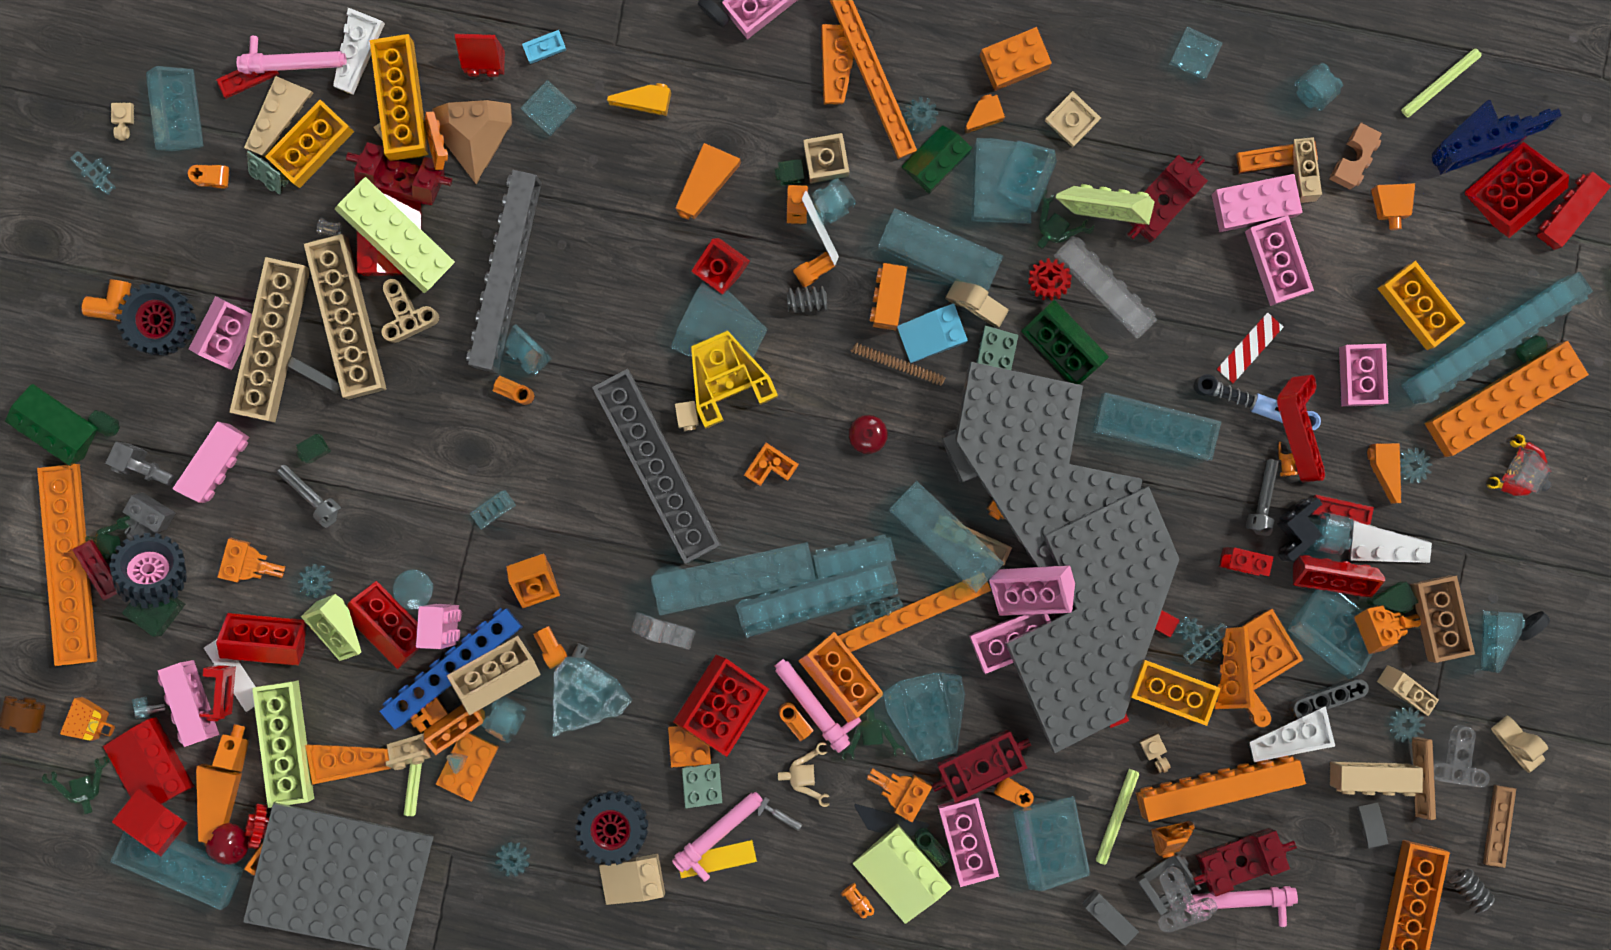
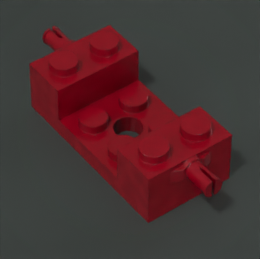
[346,142,453,206]
[1127,155,1208,243]
[931,729,1031,803]
[1193,828,1297,897]

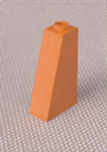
[676,143,741,220]
[196,764,242,846]

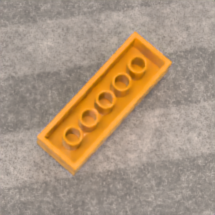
[370,34,429,161]

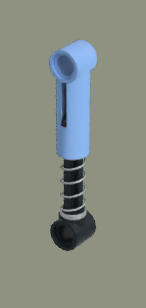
[1194,374,1321,430]

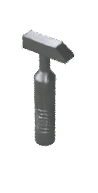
[758,797,802,831]

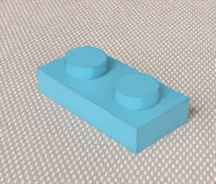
[522,30,566,64]

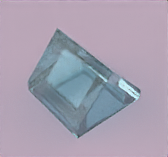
[446,753,468,774]

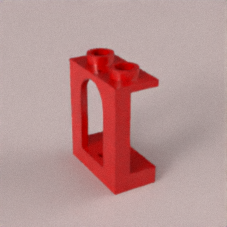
[1219,547,1273,576]
[199,665,236,721]

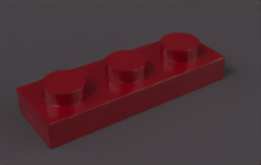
[72,539,117,601]

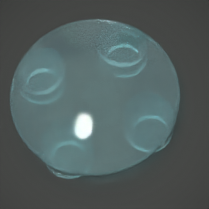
[393,570,433,609]

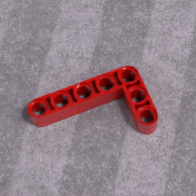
[1277,375,1325,482]

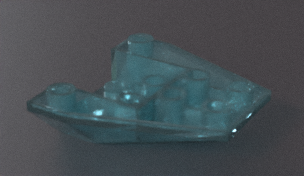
[671,280,768,358]
[883,672,965,762]

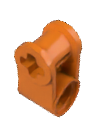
[188,165,229,188]
[994,778,1034,807]

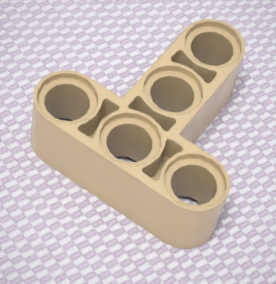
[382,279,439,343]
[945,281,1009,328]
[1491,716,1548,773]

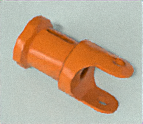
[1278,442,1298,476]
[841,883,874,918]

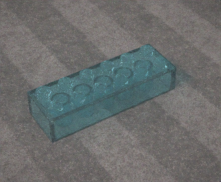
[878,208,1003,291]
[1092,392,1221,461]
[889,481,1004,594]
[111,831,244,910]

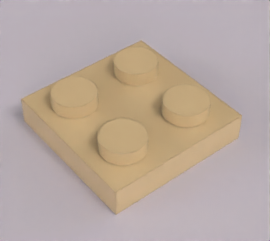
[1045,91,1101,147]

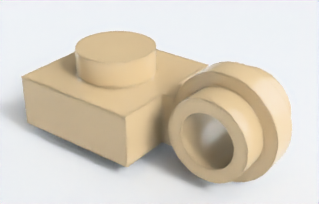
[111,103,134,141]
[1140,733,1171,773]

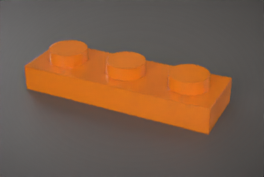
[424,112,448,170]

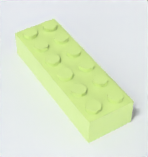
[335,177,455,293]
[252,680,314,808]

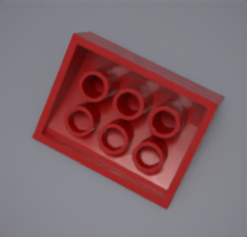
[1465,142,1569,238]
[357,194,421,276]
[673,655,769,757]
[103,717,194,805]

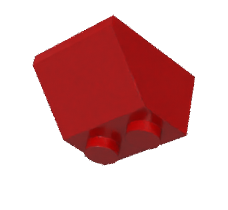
[691,238,750,295]

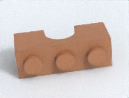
[1329,123,1382,189]

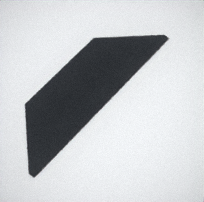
[854,804,929,837]

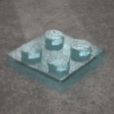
[1169,26,1223,80]
[521,80,577,136]

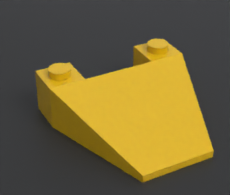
[691,331,778,428]

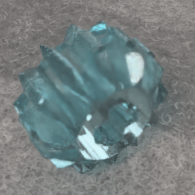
[904,97,938,132]
[298,564,333,598]
[496,842,530,877]

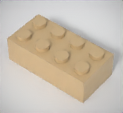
[447,636,541,715]
[1330,762,1423,796]

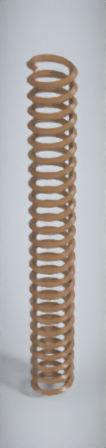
[851,343,945,386]

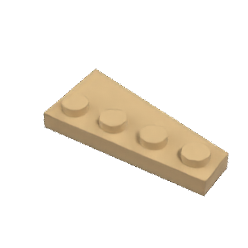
[244,76,313,157]

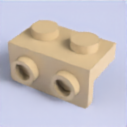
[386,733,431,770]

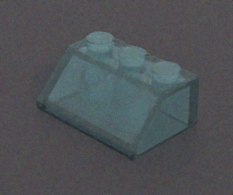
[996,141,1057,212]

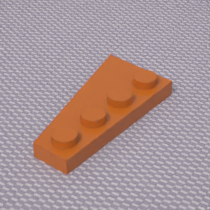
[821,24,854,104]
[1215,627,1255,709]
[305,744,391,785]

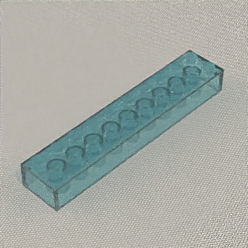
[1401,272,1593,405]

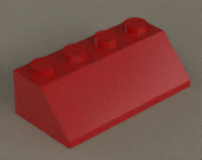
[1293,555,1385,598]
[346,581,421,669]
[216,613,307,665]

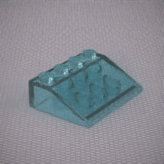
[972,138,1034,223]
[1287,589,1373,680]
[1013,797,1090,891]

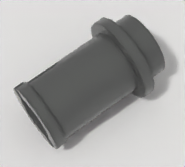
[568,643,589,669]

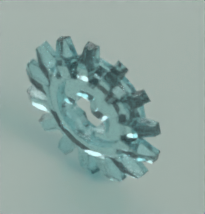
[1400,448,1432,483]
[1389,707,1425,743]

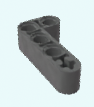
[1289,678,1369,721]

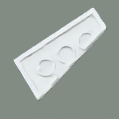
[333,8,385,95]
[1348,520,1432,563]
[1250,706,1335,762]

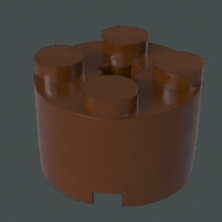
[0,696,46,733]

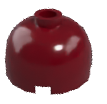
[849,415,888,454]
[206,823,249,865]

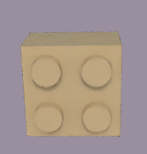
[803,133,849,183]

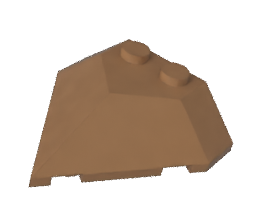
[432,100,512,185]

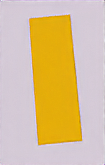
[680,840,757,879]

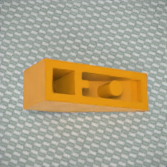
[607,83,671,116]

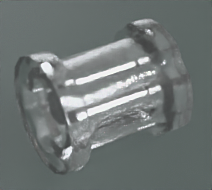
[316,218,342,237]

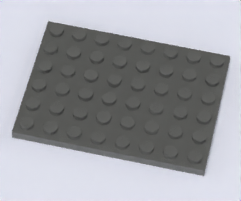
[243,802,434,950]

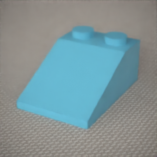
[897,304,968,363]

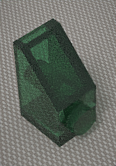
[1367,581,1418,613]

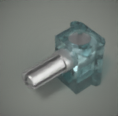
[132,697,165,719]

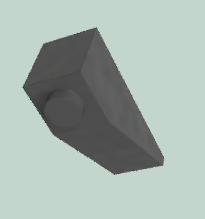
[1082,889,1139,946]

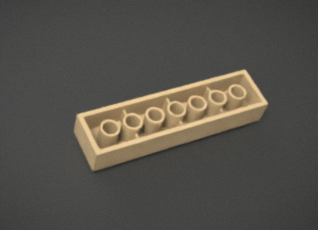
[304,234,387,400]
[230,257,310,422]

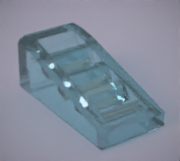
[470,490,516,529]

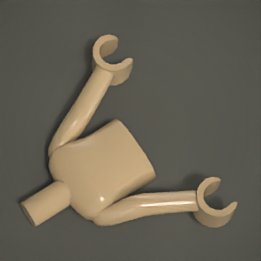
[778,742,830,807]

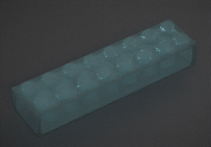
[651,542,816,616]
[735,559,899,638]

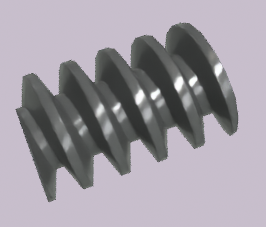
[787,286,828,313]
[1449,869,1495,914]

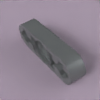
[287,357,340,393]

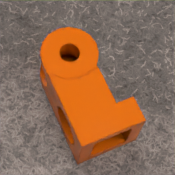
[1241,691,1271,727]

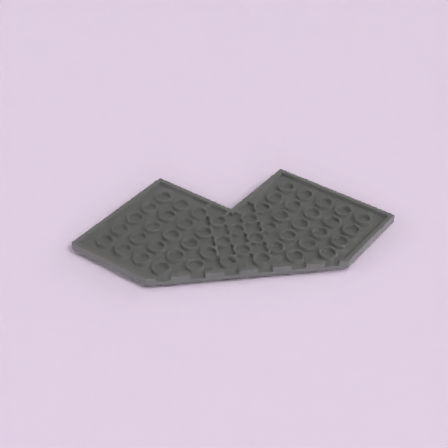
[954,362,1142,567]
[1005,487,1179,753]

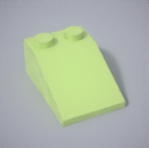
[301,594,361,661]

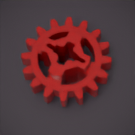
[1028,258,1072,301]
[245,804,270,849]

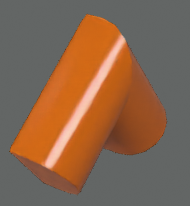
[82,279,131,322]
[744,443,799,486]

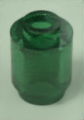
[1515,335,1548,362]
[88,410,120,437]

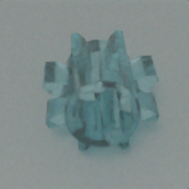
[1177,617,1203,642]

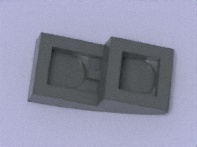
[1357,803,1388,849]

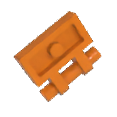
[400,687,449,733]

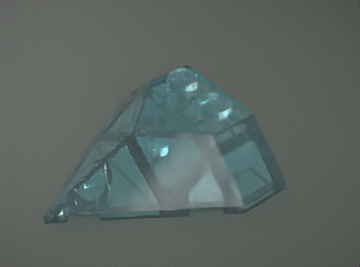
[553,657,632,737]

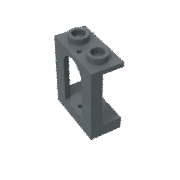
[1135,853,1201,915]

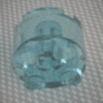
[1294,63,1343,111]
[812,179,857,225]
[1313,512,1354,556]
[482,696,527,743]

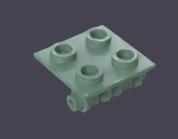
[247,151,289,195]
[976,326,1018,370]
[682,763,722,808]

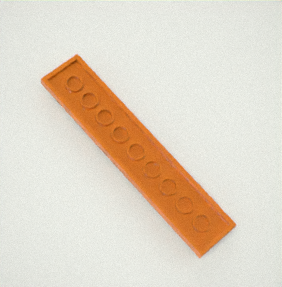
[37,464,97,666]

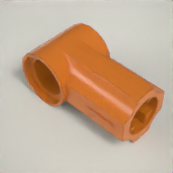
[793,252,835,288]
[493,376,534,405]
[533,626,568,669]
[779,702,814,741]

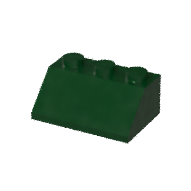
[901,125,972,194]

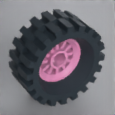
[110,533,187,608]

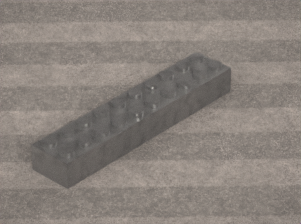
[467,170,542,373]
[592,369,721,564]

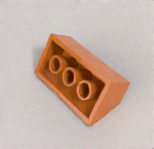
[799,632,884,723]

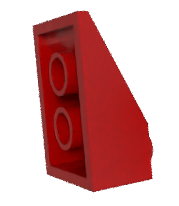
[455,34,505,77]
[112,789,187,857]

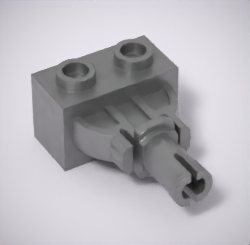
[105,442,174,486]
[123,492,175,547]

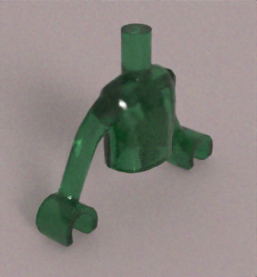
[1037,190,1094,249]
[85,516,131,561]
[842,708,906,761]
[42,756,109,814]

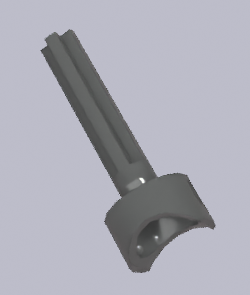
[1246,459,1279,536]
[277,465,341,528]

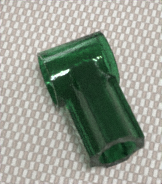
[915,828,951,868]

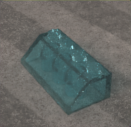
[146,66,204,151]

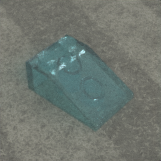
[505,324,552,375]
[1481,611,1525,673]

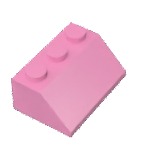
[189,296,252,370]

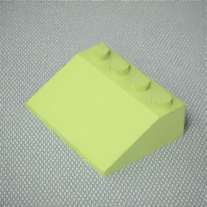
[1056,184,1154,225]
[853,824,952,924]

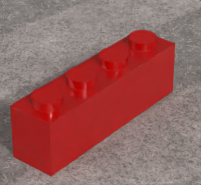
[1536,171,1611,250]

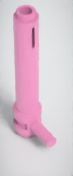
[236,36,347,74]
[775,659,861,753]
[672,792,763,882]
[1187,886,1298,927]

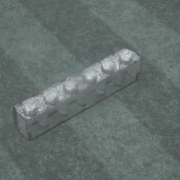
[1054,236,1157,338]

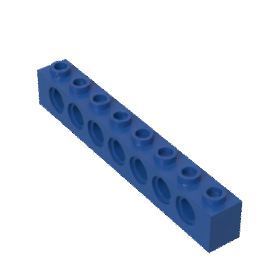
[380,608,523,730]

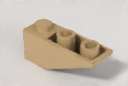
[1293,137,1322,203]
[1377,665,1439,716]

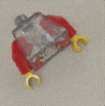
[1486,434,1552,496]

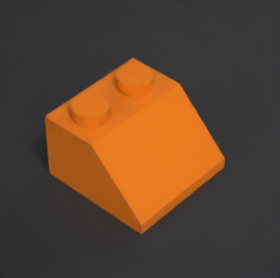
[506,554,560,608]

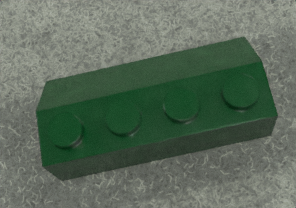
[1021,299,1109,385]
[5,384,98,466]

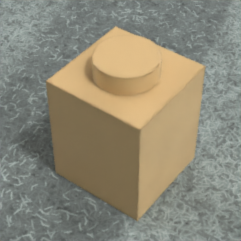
[675,401,699,431]

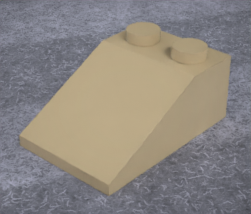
[599,854,665,905]

